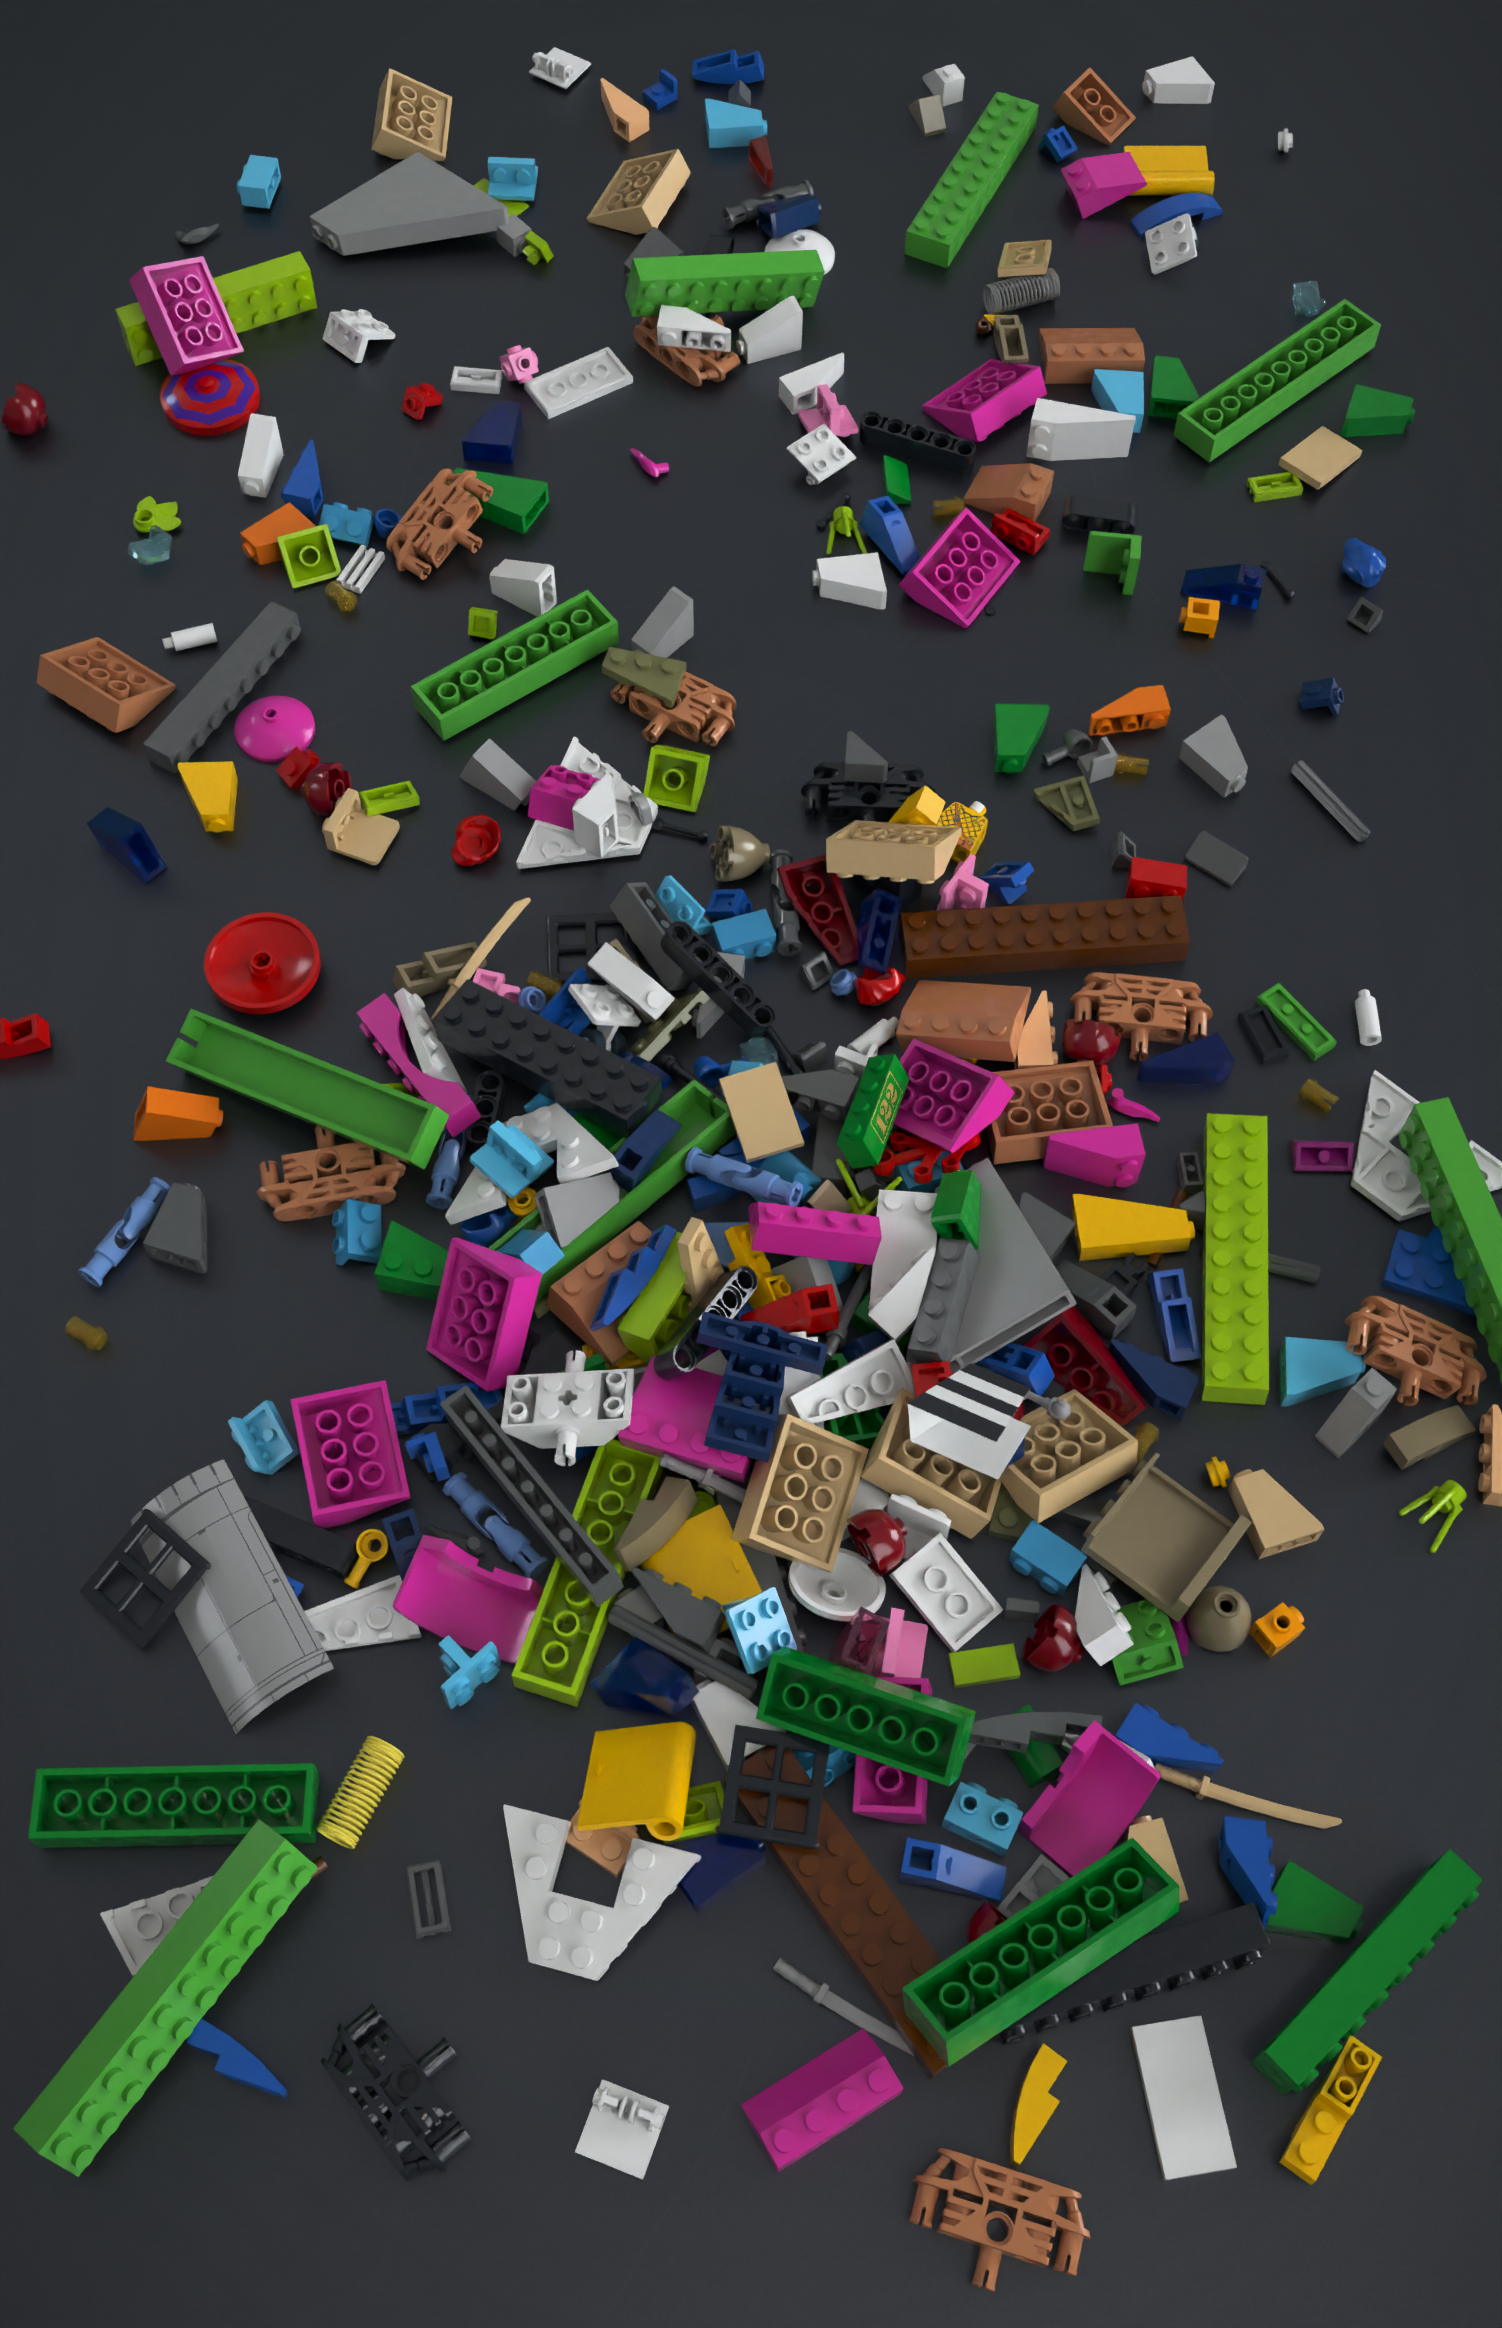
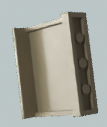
[1081,1453,1252,1622]

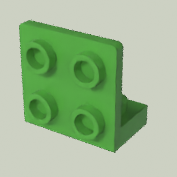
[1083,531,1142,595]
[1112,1599,1184,1686]

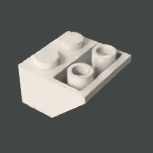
[572,773,619,859]

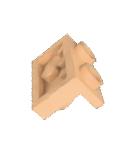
[566,1799,640,1878]

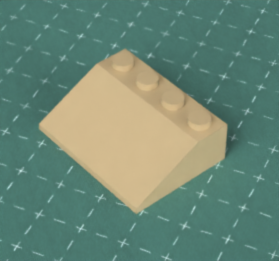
[371,68,452,161]
[586,149,691,235]
[826,820,961,884]
[861,1388,1001,1539]
[999,1389,1138,1523]
[731,1413,869,1573]

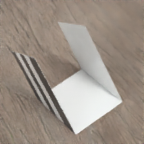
[907,1363,1031,1480]

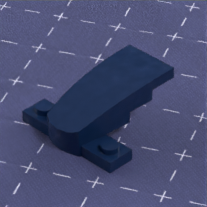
[696,1312,828,1462]

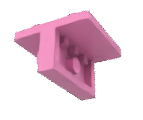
[798,384,858,437]
[937,854,989,911]
[854,1608,928,1678]

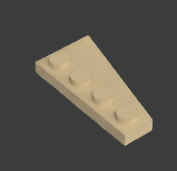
[677,1217,725,1314]

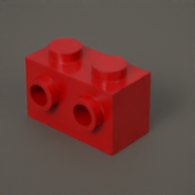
[1125,857,1187,901]

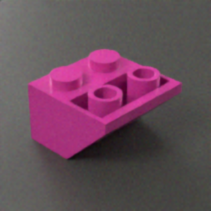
[528,765,601,831]

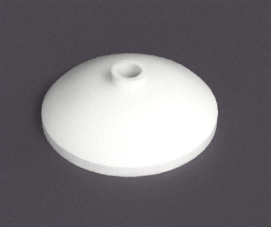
[765,229,835,275]
[788,1548,886,1622]

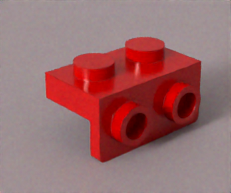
[991,508,1051,555]

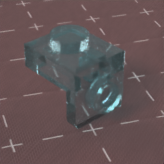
[1292,281,1326,317]
[128,525,172,565]
[739,1037,781,1075]

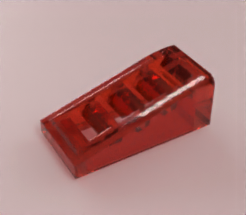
[749,136,773,188]

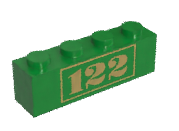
[836,1054,910,1168]

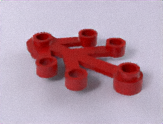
[871,1133,981,1184]

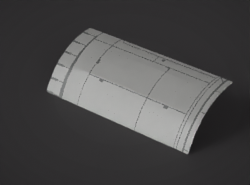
[130,1460,334,1734]

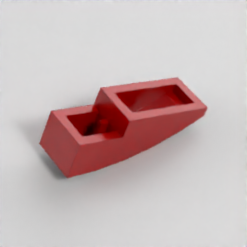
[0,1013,51,1060]

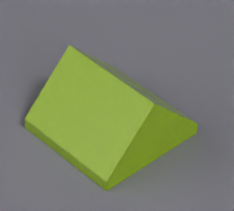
[277,524,342,589]
[664,1780,725,1848]

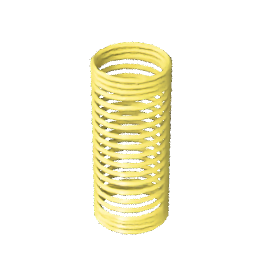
[316,1736,405,1849]

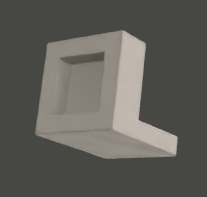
[1077,736,1118,783]

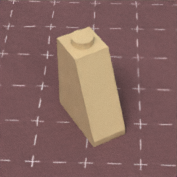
[1228,1469,1325,1559]
[1123,1815,1189,1908]

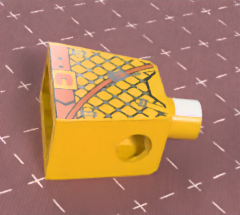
[935,801,988,863]

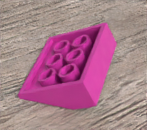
[129,256,244,375]
[922,359,1047,442]
[898,507,1021,629]
[893,1039,1015,1153]
[426,1237,542,1392]
[618,1355,753,1483]
[290,1380,410,1529]

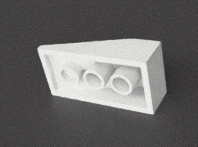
[1026,398,1136,461]
[869,1189,938,1312]

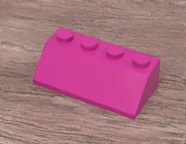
[749,1202,882,1265]
[853,1676,932,1824]
[741,2028,904,2173]

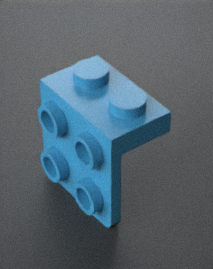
[750,1151,822,1207]

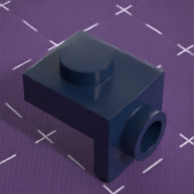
[1299,678,1344,715]

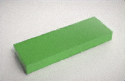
[1256,983,1337,1061]

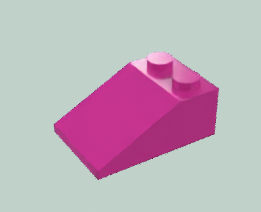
[1061,152,1147,219]
[1042,1123,1146,1188]

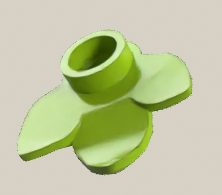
[133,496,181,532]

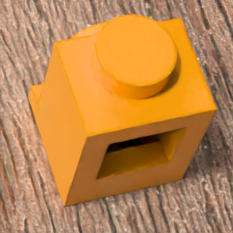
[1179,597,1220,638]
[1249,1602,1305,1658]

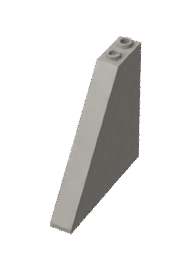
[309,152,510,256]
[906,1158,1077,1373]

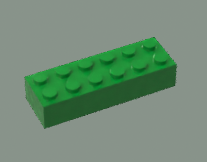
[756,1647,976,1787]

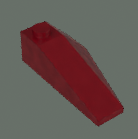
[777,854,866,966]
[1024,1306,1147,1426]

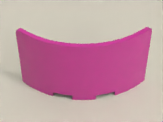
[393,1535,544,1664]
[1017,1720,1161,1877]

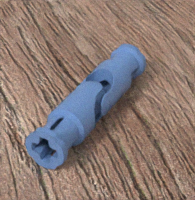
[426,1095,473,1209]
[685,1147,803,1206]
[78,1177,171,1287]
[442,1472,549,1579]

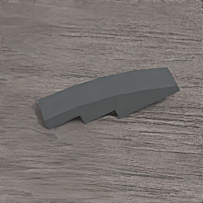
[968,1712,1102,1753]

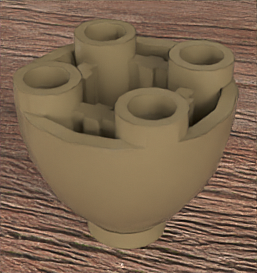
[710,825,770,881]
[1185,1585,1252,1652]

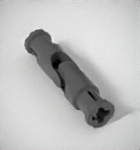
[722,179,814,229]
[769,849,802,956]

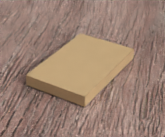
[998,240,1052,277]
[1278,426,1363,490]
[719,1062,804,1163]

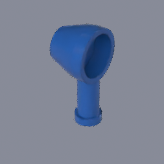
[375,509,405,539]
[694,1056,747,1088]

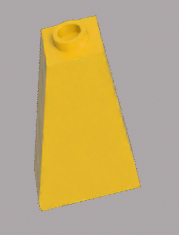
[1071,1194,1195,1261]

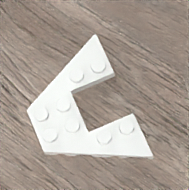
[516,737,658,869]
[1351,1070,1502,1222]
[445,1103,619,1225]
[503,1804,701,1981]

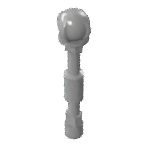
[982,1367,1071,1420]

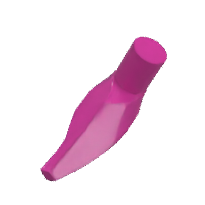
[630,448,669,477]
[1106,1088,1160,1122]

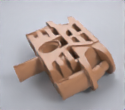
[633,314,740,387]
[386,468,493,580]
[610,671,736,747]
[1070,972,1213,1062]
[257,1127,406,1222]
[1345,1296,1487,1406]
[908,2148,1091,2292]

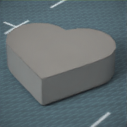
[628,792,653,826]

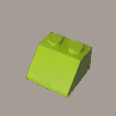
[643,744,710,812]

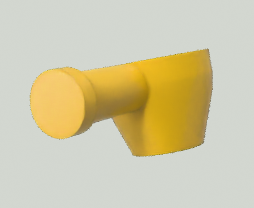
[344,1529,390,1589]

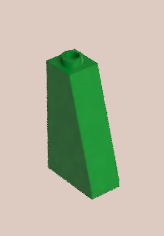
[450,468,549,534]

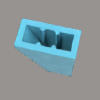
[705,99,767,148]
[1091,369,1144,433]
[1279,1337,1366,1407]

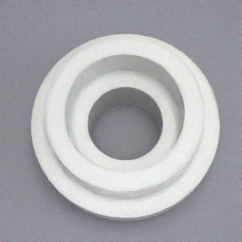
[1278,128,1293,153]

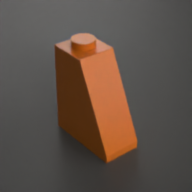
[240,502,316,565]
[133,1086,223,1141]

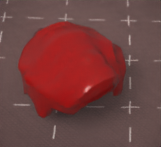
[451,813,501,866]
[855,965,906,1006]

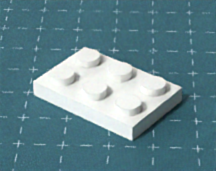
[889,1533,1003,1653]

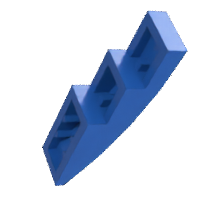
[590,1224,676,1331]
[391,1382,503,1436]
[187,2018,289,2099]

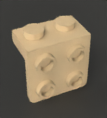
[322,788,400,865]

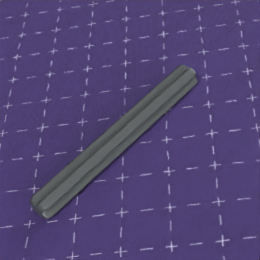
[608,1605,759,1698]

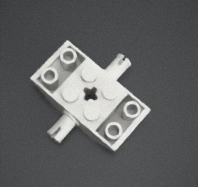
[501,1350,635,1466]

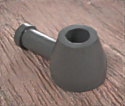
[1042,729,1093,767]

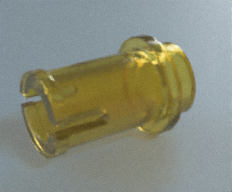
[933,496,965,517]
[325,581,357,611]
[1114,752,1149,776]
[527,970,564,1000]
[1299,1078,1339,1113]
[65,1316,108,1350]
[1134,1421,1159,1464]

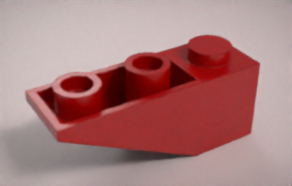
[740,1284,839,1334]

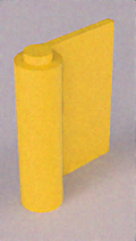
[1124,146,1215,196]
[640,1504,762,1636]
[577,1721,696,1841]

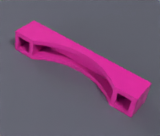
[357,993,482,1138]

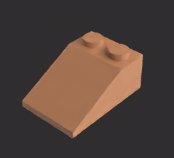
[1052,67,1136,146]
[962,463,1054,521]

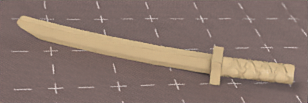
[430,898,531,1021]
[1154,1763,1342,1829]

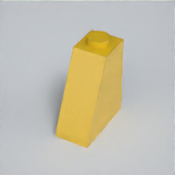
[178,761,238,832]

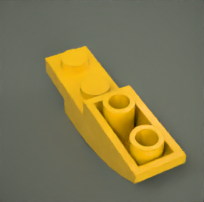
[724,1223,791,1310]
[1279,2035,1382,2185]

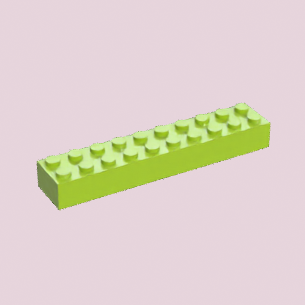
[1201,1113,1269,1405]

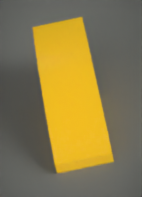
[1010,2043,1067,2168]

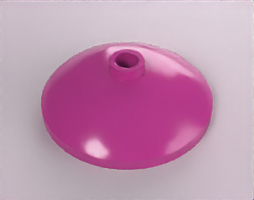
[234,696,315,762]

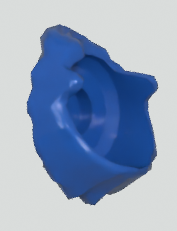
[1341,538,1386,588]
[459,1201,519,1248]

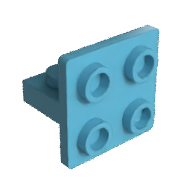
[488,157,538,201]
[655,875,712,935]
[470,1120,554,1198]
[722,1587,797,1674]
[438,1635,501,1709]

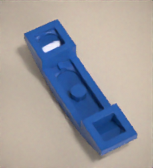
[1130,193,1223,239]

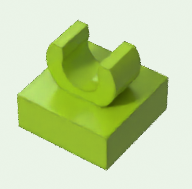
[523,230,554,265]
[468,607,497,639]

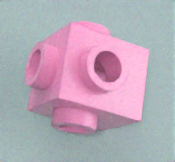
[499,344,539,384]

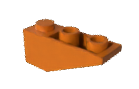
[1087,685,1171,736]

